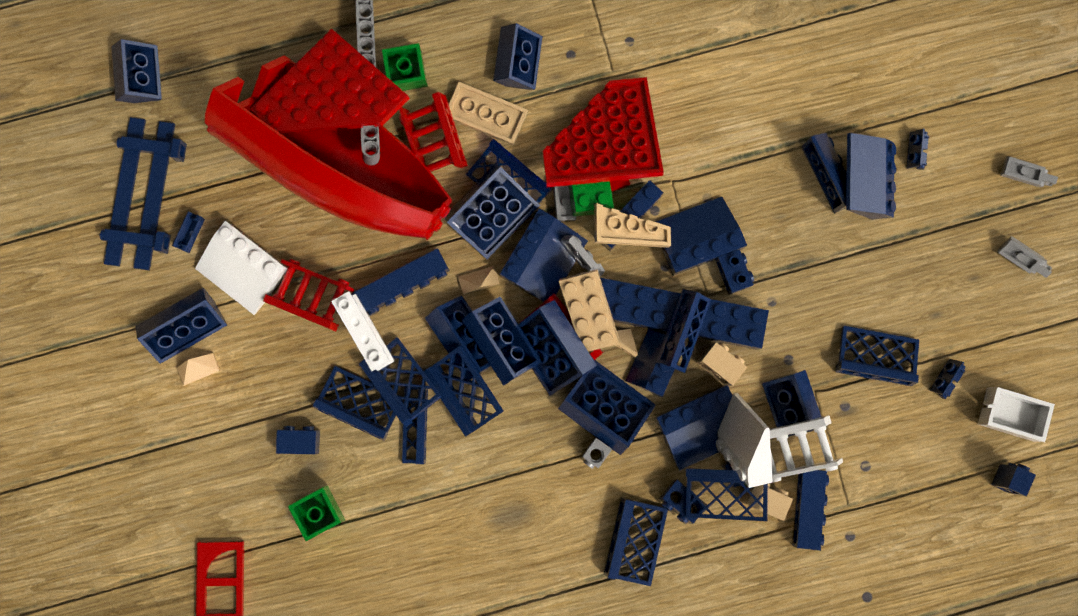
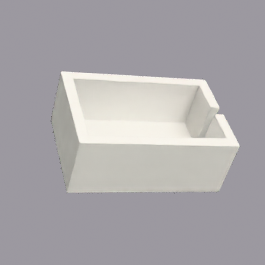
[978,387,1055,442]

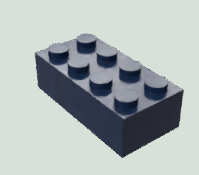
[462,297,542,386]

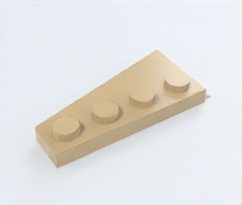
[594,203,671,248]

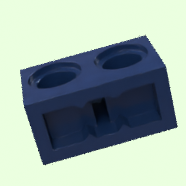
[659,480,707,524]

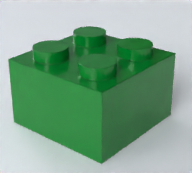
[382,43,428,91]
[568,181,614,217]
[288,486,345,541]

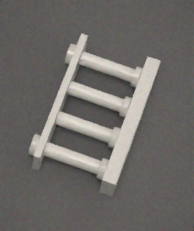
[331,291,395,371]
[769,416,843,483]

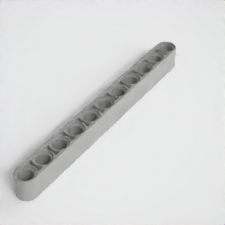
[356,0,380,165]

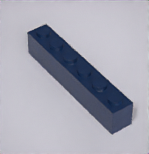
[351,248,450,316]

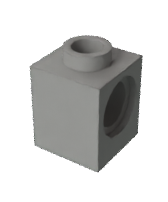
[582,437,612,469]

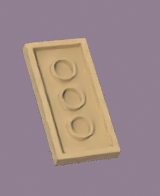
[449,82,528,146]
[559,269,620,352]

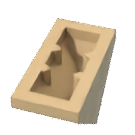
[458,266,500,295]
[615,329,638,358]
[177,353,220,386]

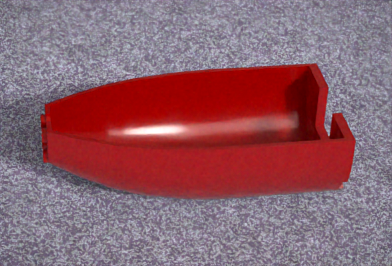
[205,55,452,240]

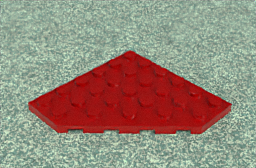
[250,28,410,135]
[543,77,664,187]

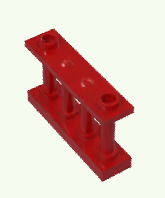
[399,92,468,172]
[263,259,355,332]

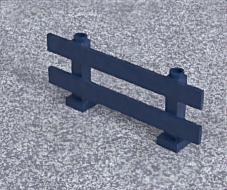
[100,118,187,271]

